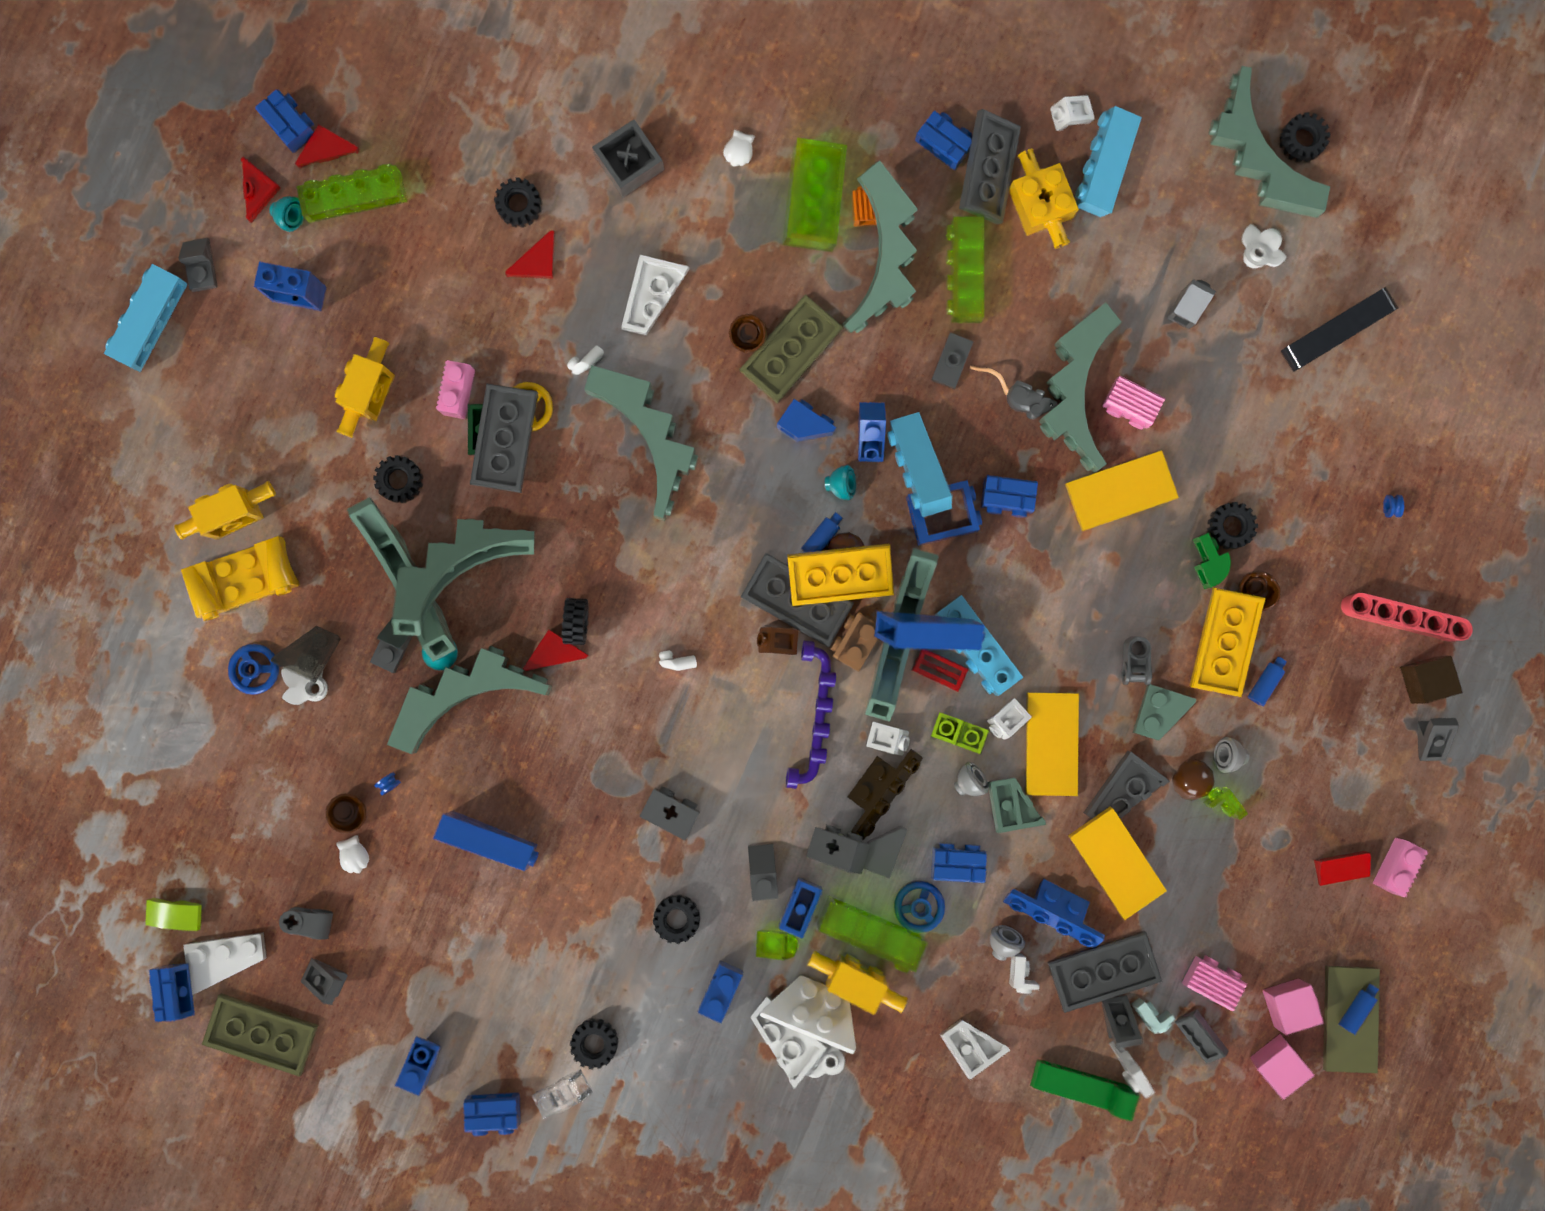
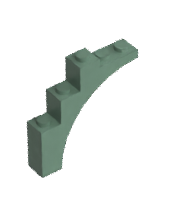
[1209,66,1331,218]
[842,160,918,333]
[1039,303,1122,473]
[584,365,699,521]
[347,497,456,662]
[392,519,535,635]
[865,548,939,721]
[387,646,552,754]

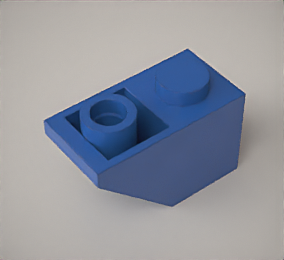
[777,399,836,442]
[858,402,886,462]
[395,1036,441,1096]

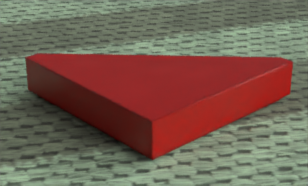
[295,124,360,168]
[241,157,281,223]
[505,230,555,279]
[523,629,589,671]

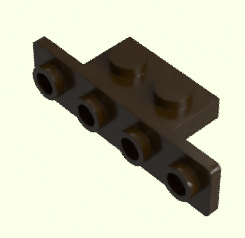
[847,749,923,840]

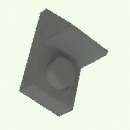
[178,238,218,292]
[370,618,413,673]
[1417,718,1459,761]
[301,958,347,1005]
[1102,995,1142,1049]

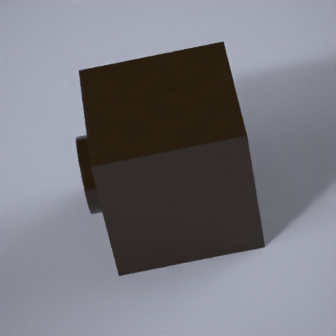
[1400,656,1463,704]

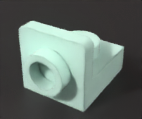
[1131,998,1175,1034]

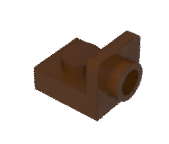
[757,627,798,655]

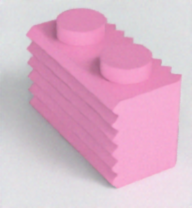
[436,360,475,419]
[1102,376,1165,429]
[1373,838,1428,897]
[1182,955,1247,1011]

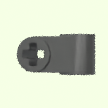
[1121,636,1152,685]
[279,907,333,940]

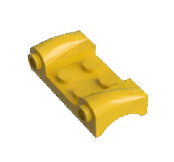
[181,536,300,621]

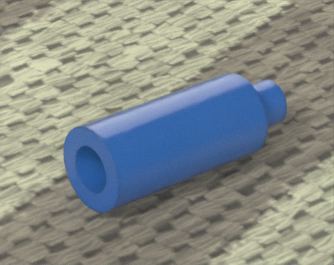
[800,512,843,553]
[1247,657,1287,707]
[1338,984,1379,1035]

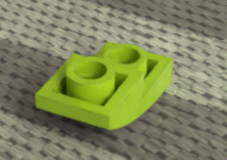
[931,712,989,754]
[145,898,202,931]

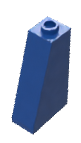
[874,611,985,650]
[433,811,539,871]

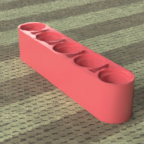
[1341,593,1473,642]

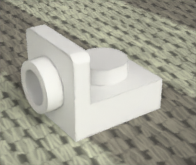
[1051,95,1095,131]
[987,698,1032,740]
[866,722,910,756]
[1009,953,1039,994]

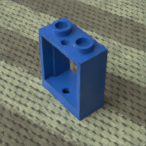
[254,262,326,311]
[906,480,982,546]

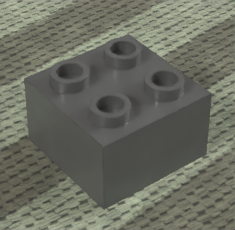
[592,119,664,197]

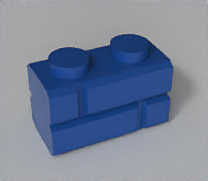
[255,89,314,153]
[915,111,973,170]
[981,475,1038,518]
[931,843,987,883]
[779,877,823,939]
[698,960,743,1023]
[149,963,195,1022]
[463,1093,521,1136]

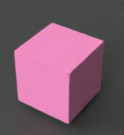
[1262,979,1323,1035]
[1250,1034,1314,1100]

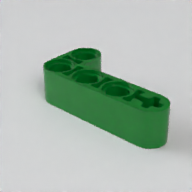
[1030,1059,1140,1121]

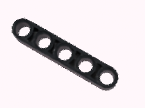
[1280,287,1399,372]

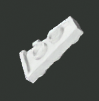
[621,255,689,336]
[184,933,267,995]
[751,996,828,1089]

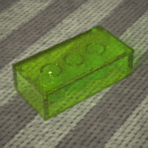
[782,137,847,252]
[817,896,928,973]

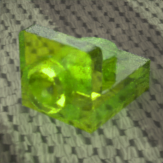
[1203,787,1248,820]
[756,930,798,960]

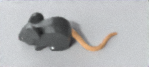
[970,366,1057,420]

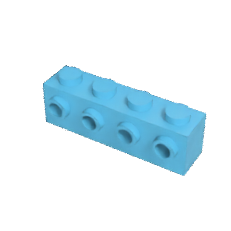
[1075,106,1142,217]
[104,264,188,372]
[887,412,952,518]
[934,595,1024,696]

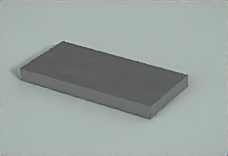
[959,109,1021,224]
[470,383,538,493]
[741,553,854,647]
[1047,931,1162,1013]

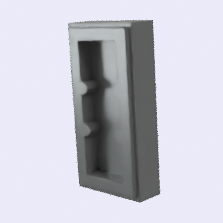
[931,333,974,390]
[1175,1010,1229,1064]

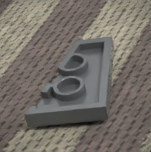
[1083,751,1170,819]

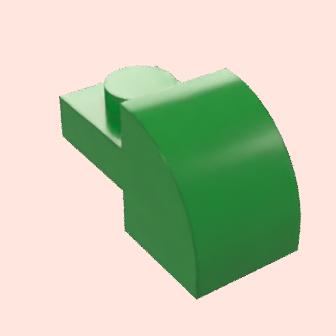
[1193,533,1231,589]

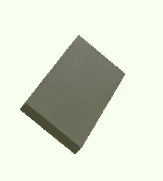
[739,294,843,404]
[1323,965,1380,1073]
[202,993,318,1077]

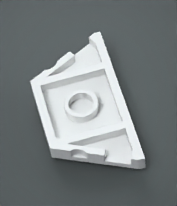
[760,975,856,1054]

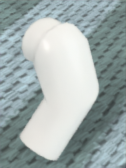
[567,346,604,375]
[659,650,697,671]

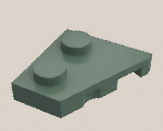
[1133,684,1196,741]
[988,778,1046,833]

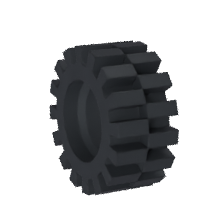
[1279,112,1330,163]
[494,177,542,228]
[373,455,423,503]
[1207,502,1258,549]
[562,598,589,645]
[653,895,700,944]
[570,1018,618,1070]

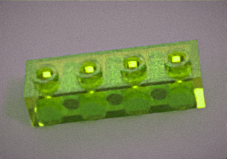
[296,164,407,223]
[946,216,984,323]

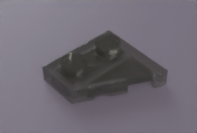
[270,626,341,683]

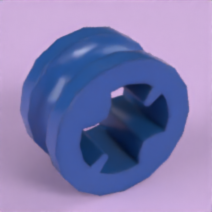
[1383,495,1404,518]
[374,772,401,796]

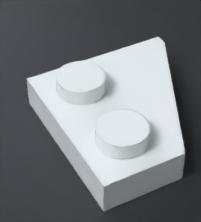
[940,1020,1010,1079]
[1109,1040,1155,1098]

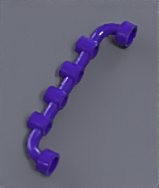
[786,640,836,789]

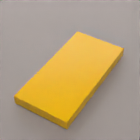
[1065,450,1179,531]
[787,544,894,606]
[1190,587,1265,697]
[1025,693,1079,796]
[1068,806,1167,920]

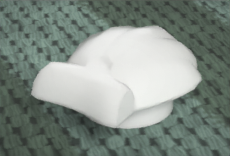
[723,130,755,166]
[336,835,369,873]

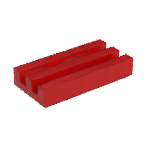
[911,649,969,692]

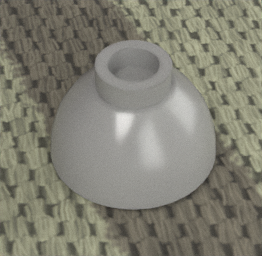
[1214,737,1249,773]
[954,762,989,796]
[990,925,1025,961]

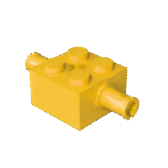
[1009,149,1079,249]
[335,337,395,438]
[174,481,276,540]
[808,950,908,1015]

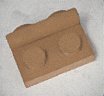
[831,612,878,672]

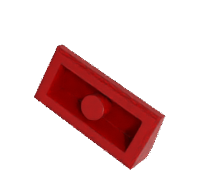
[1314,851,1371,886]

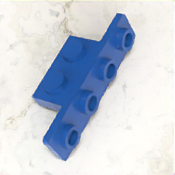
[1003,879,1105,948]

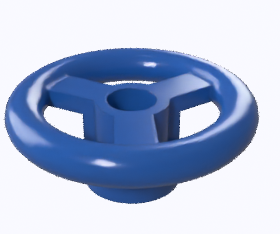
[228,644,279,695]
[894,881,945,933]

